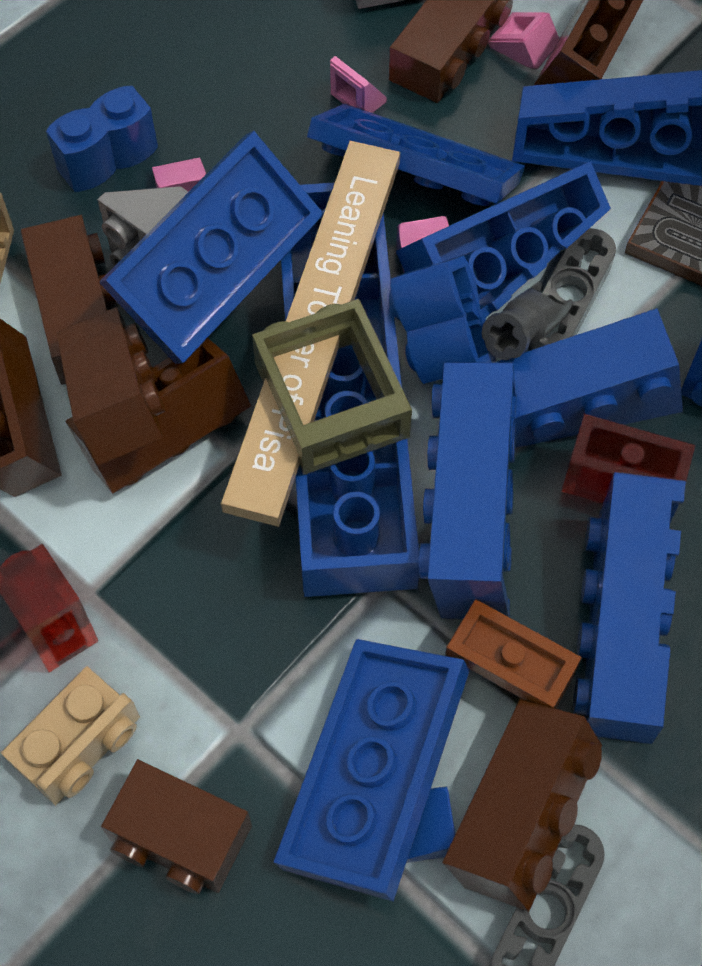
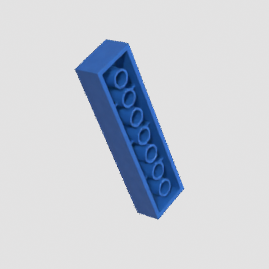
[281,183,419,597]

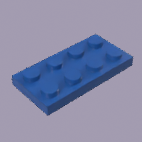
[307,104,525,206]
[99,131,324,364]
[273,639,470,902]

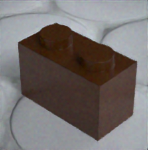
[101,759,252,895]

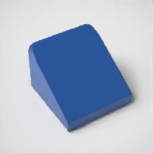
[406,786,455,863]

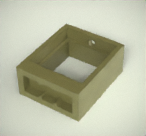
[252,299,412,475]

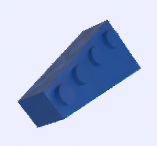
[512,70,702,186]
[396,161,611,318]
[494,308,683,448]
[419,363,517,619]
[572,472,686,744]

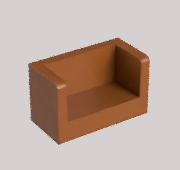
[445,599,582,709]

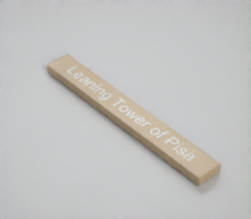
[221,141,400,527]

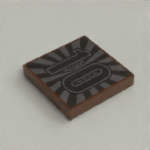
[625,181,702,286]

